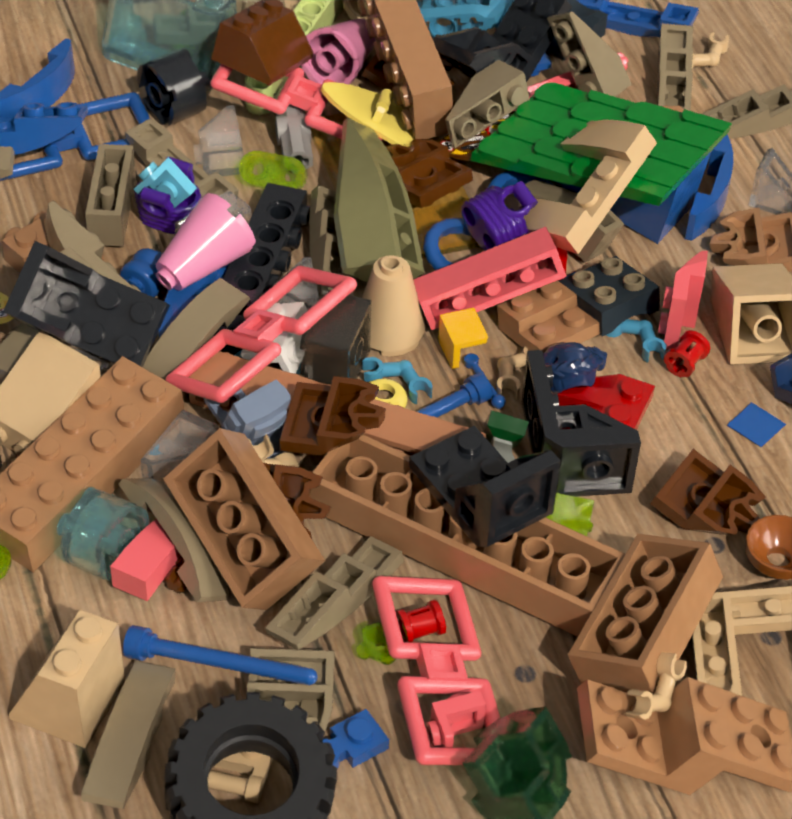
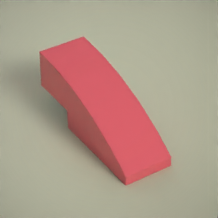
[110,518,181,602]

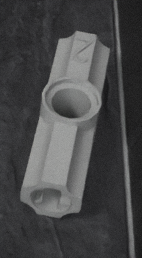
[274,87,313,174]

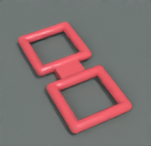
[210,64,383,141]
[165,266,357,403]
[372,576,511,766]

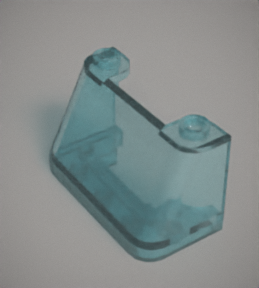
[101,0,237,91]

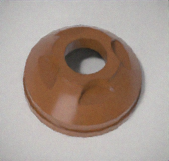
[745,515,792,580]

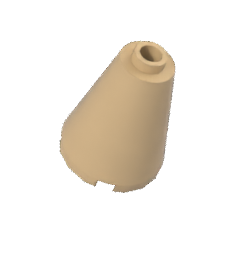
[353,255,425,357]

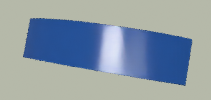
[577,0,699,37]
[0,38,75,120]
[685,135,734,241]

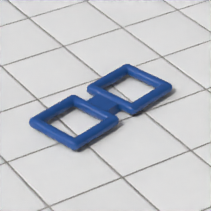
[0,92,150,181]

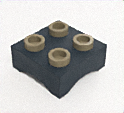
[559,256,660,337]

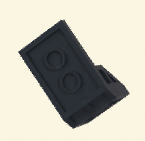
[433,0,573,83]
[3,241,170,367]
[521,350,641,498]
[409,426,561,547]

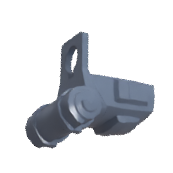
[203,379,291,458]

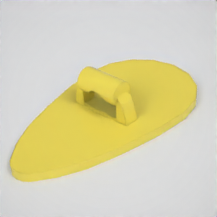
[321,82,430,147]

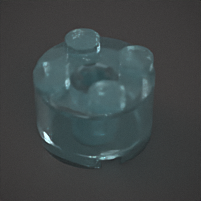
[57,487,149,581]

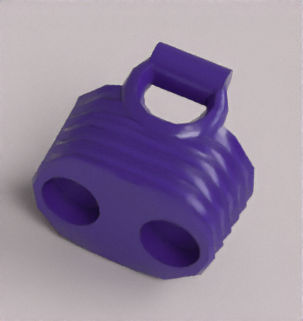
[134,156,202,234]
[461,181,538,251]

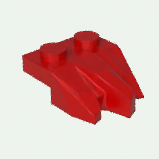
[558,374,655,430]

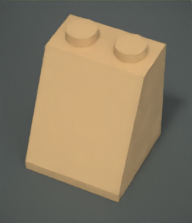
[711,263,792,365]
[0,331,101,456]
[9,609,125,748]

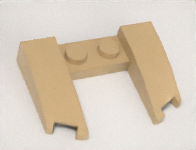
[518,120,657,254]
[692,586,792,696]

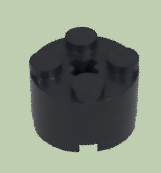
[137,48,210,125]

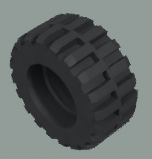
[164,692,337,819]

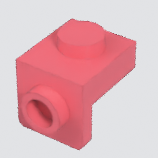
[425,691,486,748]

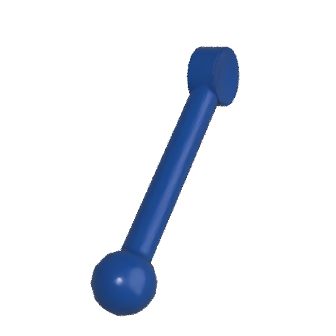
[464,353,506,409]

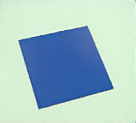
[727,402,786,447]

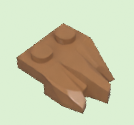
[709,208,792,272]

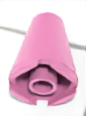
[301,18,376,85]
[156,193,256,291]

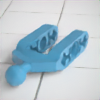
[416,0,514,37]

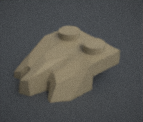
[247,648,335,735]

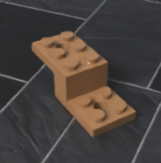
[577,677,792,795]

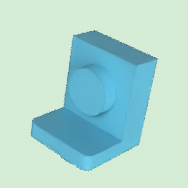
[133,157,197,208]

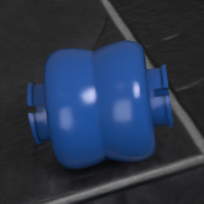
[120,248,164,297]

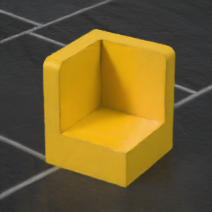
[438,308,488,369]

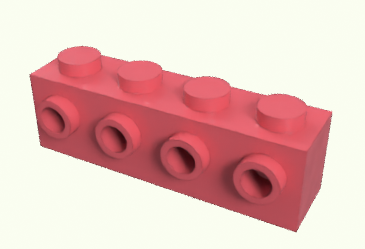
[413,227,567,331]

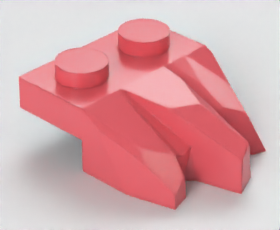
[658,251,708,350]

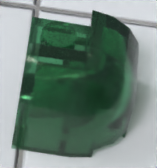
[462,706,572,819]

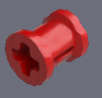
[664,330,711,377]
[395,600,446,642]

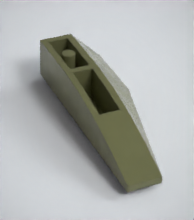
[334,118,424,282]

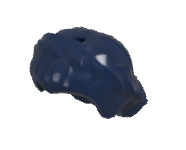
[543,342,607,394]

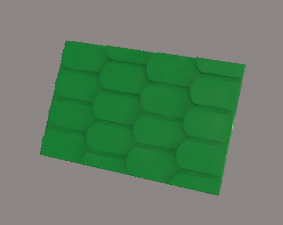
[470,82,732,244]

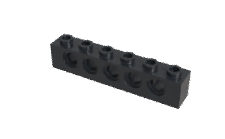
[212,183,310,355]

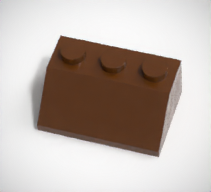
[211,0,314,85]

